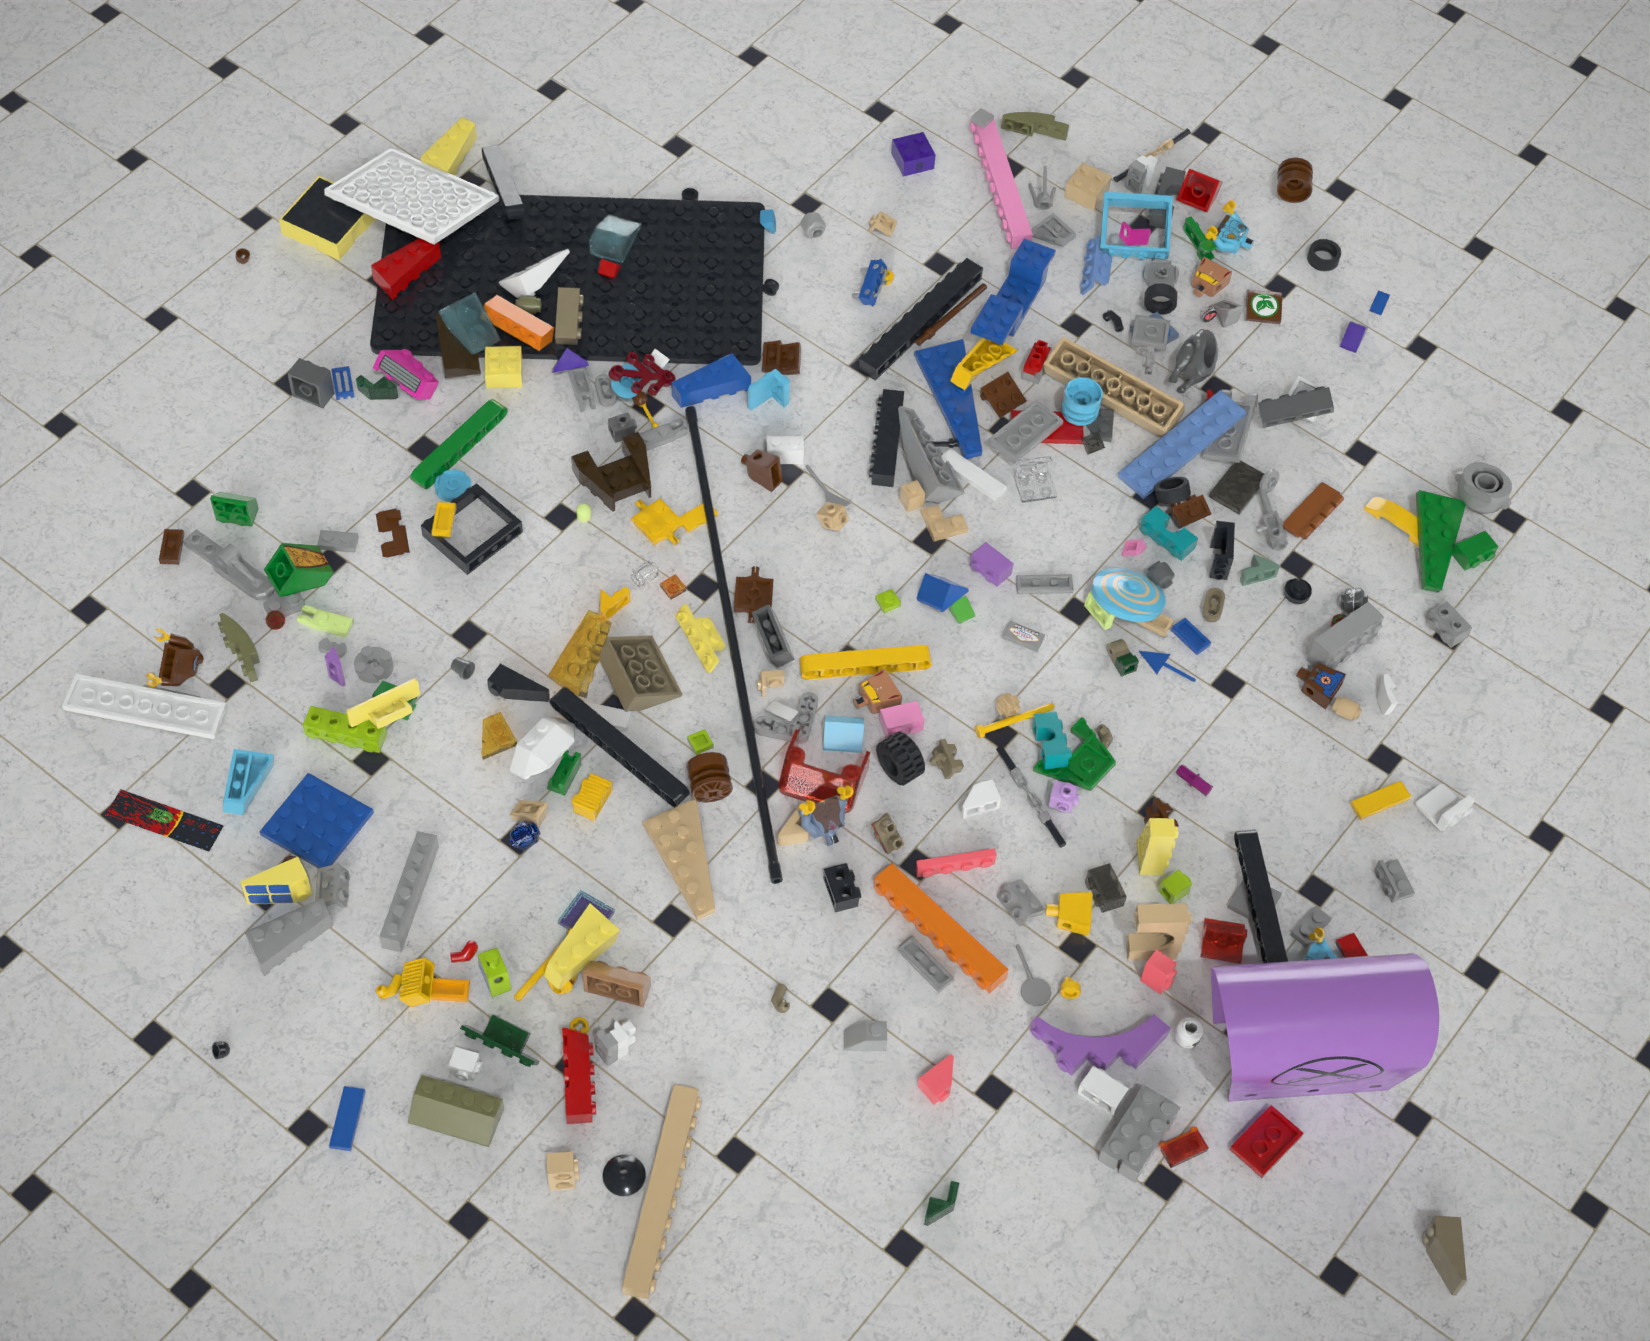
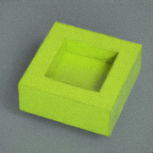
[875,589,901,613]
[687,729,714,755]

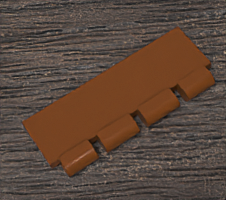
[1282,482,1344,540]

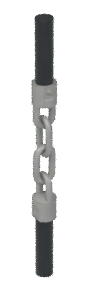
[996,746,1067,848]

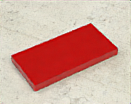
[1011,410,1084,444]

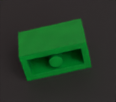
[1452,530,1499,571]

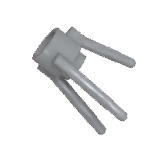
[1028,165,1056,210]

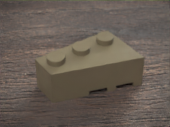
[555,287,584,345]

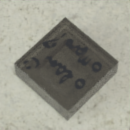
[1081,431,1105,455]

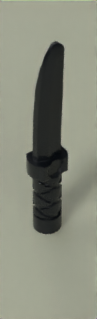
[932,438,959,448]

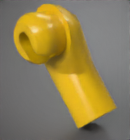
[375,974,402,999]

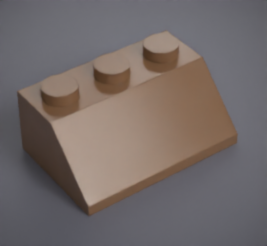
[583,961,651,1007]

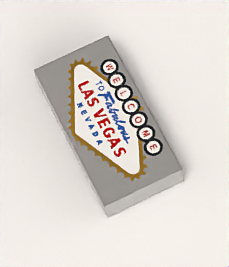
[1003,621,1045,652]

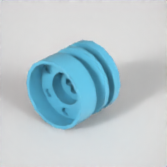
[1062,377,1103,426]

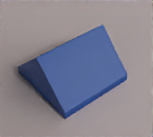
[917,573,969,612]

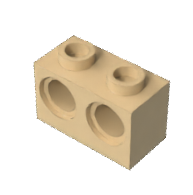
[547,1151,579,1190]

